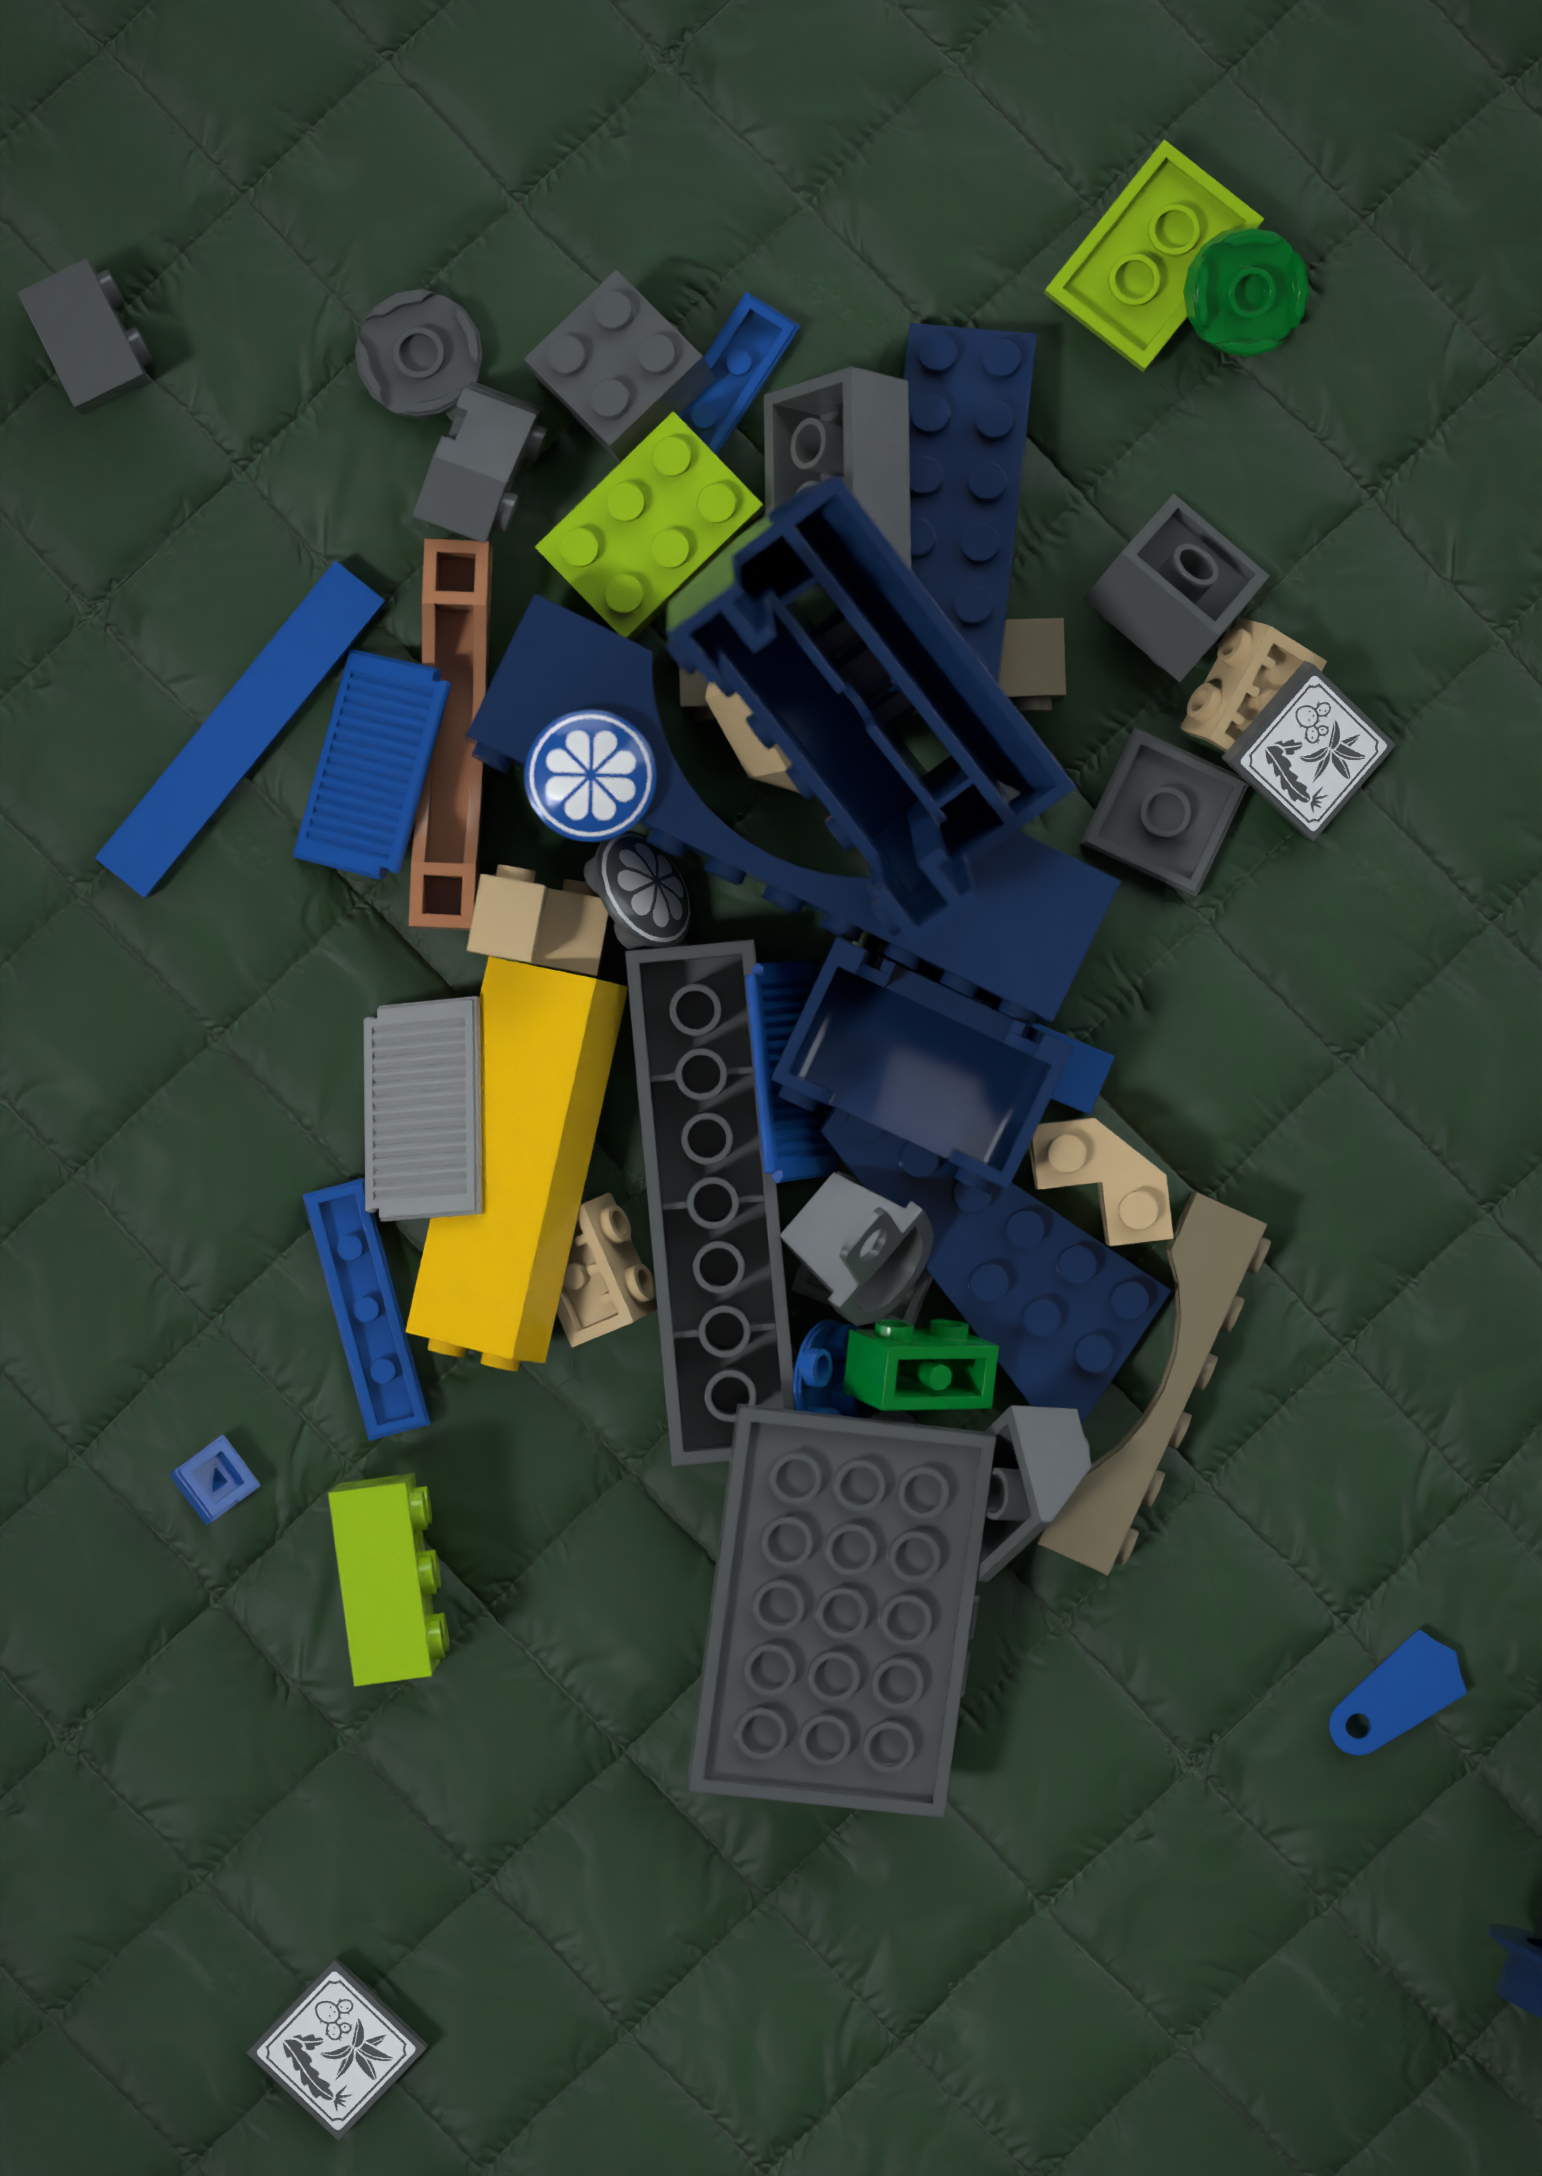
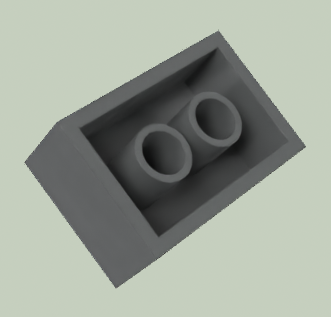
[764,366,911,594]

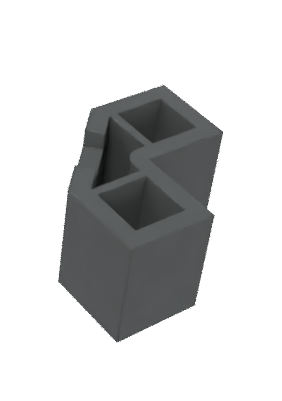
[412,381,549,543]

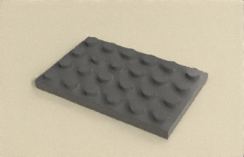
[687,1403,996,1818]

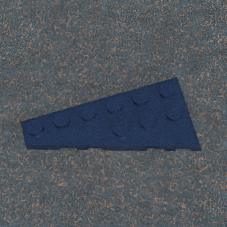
[819,1107,1172,1426]

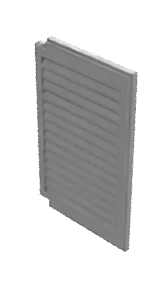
[364,996,483,1222]

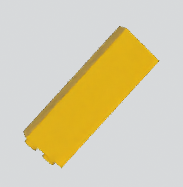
[405,956,628,1372]

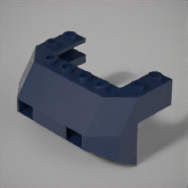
[665,475,1076,947]

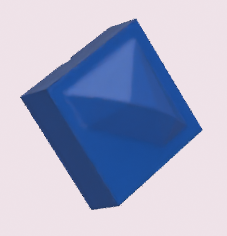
[168,1434,261,1526]

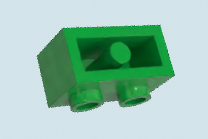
[843,1319,999,1410]

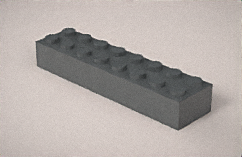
[625,940,794,1466]

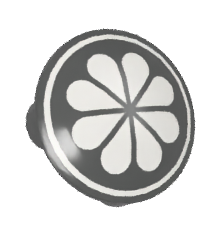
[584,830,692,951]

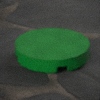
[1183,226,1310,357]

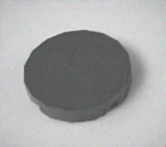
[355,289,484,419]

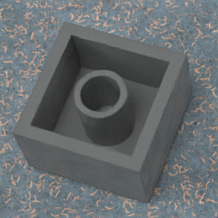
[524,270,715,463]

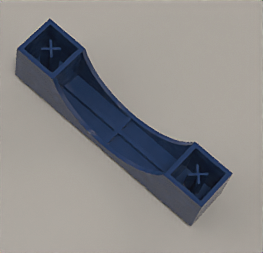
[466,593,1121,1027]

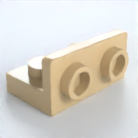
[1181,618,1327,752]
[556,1193,658,1347]

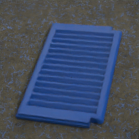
[292,649,452,881]
[745,960,838,1183]

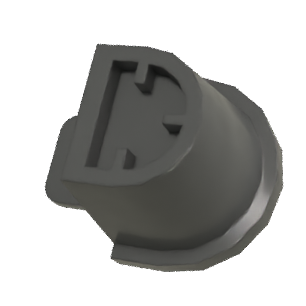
[780,1172,934,1326]

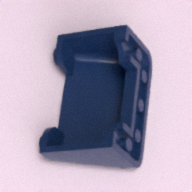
[771,937,1074,1194]

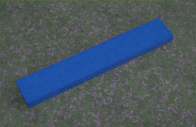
[95,560,387,899]

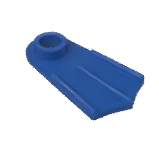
[1329,1630,1467,1755]

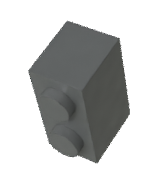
[17,258,153,416]

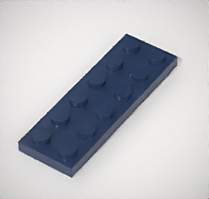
[903,323,1038,685]

